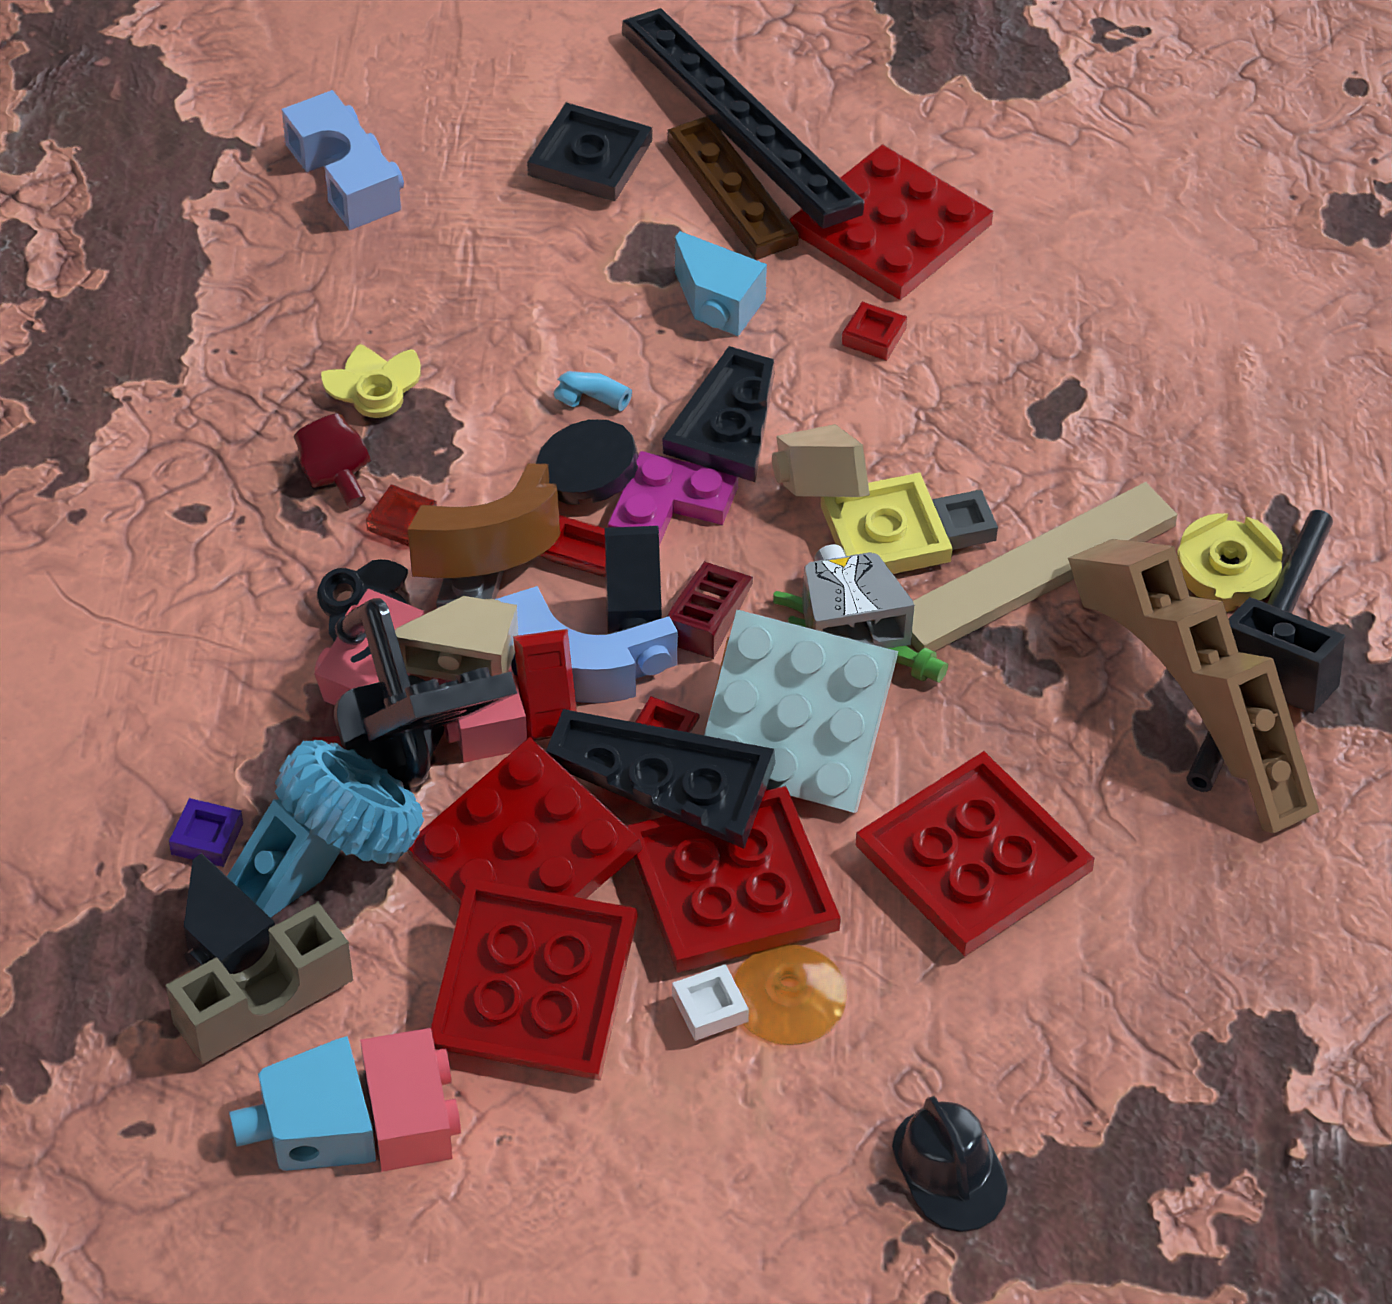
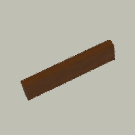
[667,116,799,260]

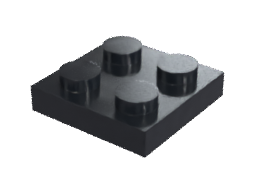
[527,102,652,202]

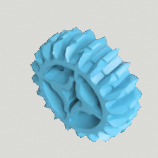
[275,740,424,864]

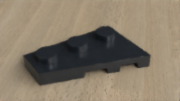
[662,346,775,482]

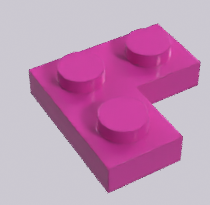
[608,451,738,546]

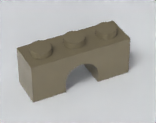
[166,902,353,1065]

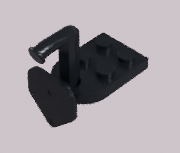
[334,598,517,790]

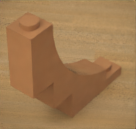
[1068,539,1320,833]

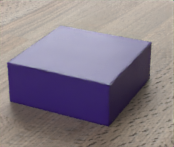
[169,798,243,867]

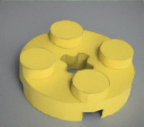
[1177,513,1283,612]

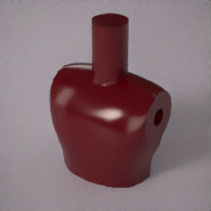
[293,413,371,508]

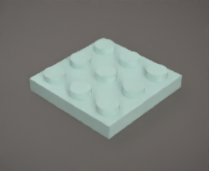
[704,610,899,813]

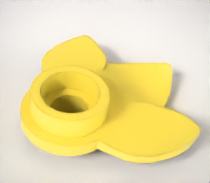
[321,344,421,418]

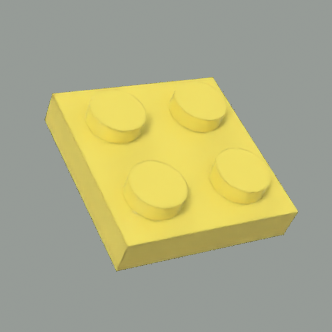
[821,472,952,574]

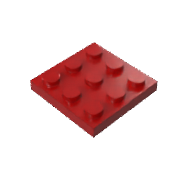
[790,144,993,301]
[407,737,643,905]
[855,751,1095,957]
[626,786,841,973]
[430,877,638,1081]

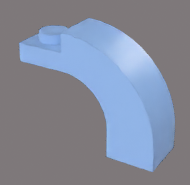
[495,586,678,703]

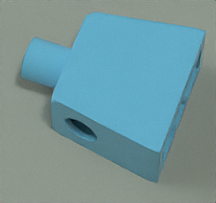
[229,1036,376,1171]

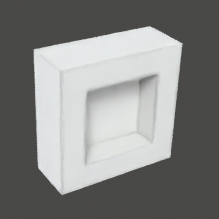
[672,964,749,1041]

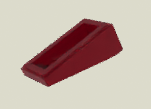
[667,561,753,659]

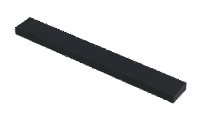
[622,8,865,229]

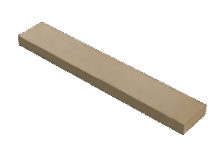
[911,482,1178,652]

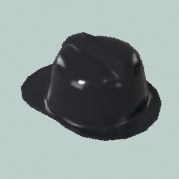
[892,1096,1008,1232]

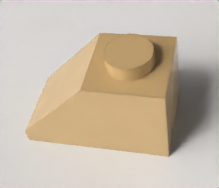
[772,424,870,497]
[395,596,518,681]

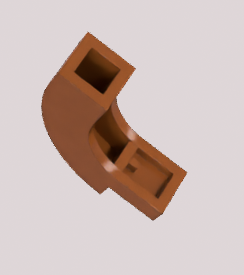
[408,463,560,578]

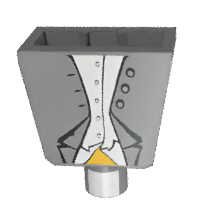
[802,544,914,649]

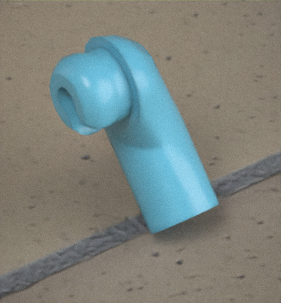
[554,371,632,411]

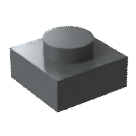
[932,489,998,550]

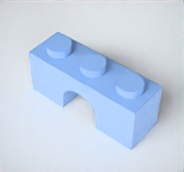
[282,90,404,230]

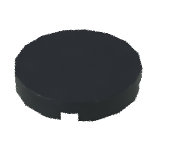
[536,419,639,505]

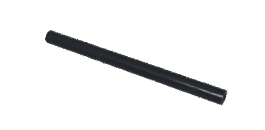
[1186,510,1333,792]

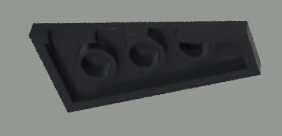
[546,709,776,849]

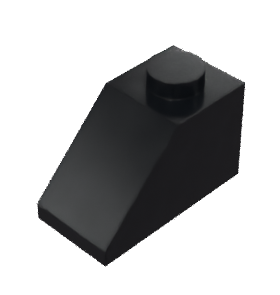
[605,526,662,634]
[1228,597,1346,714]
[184,853,275,974]

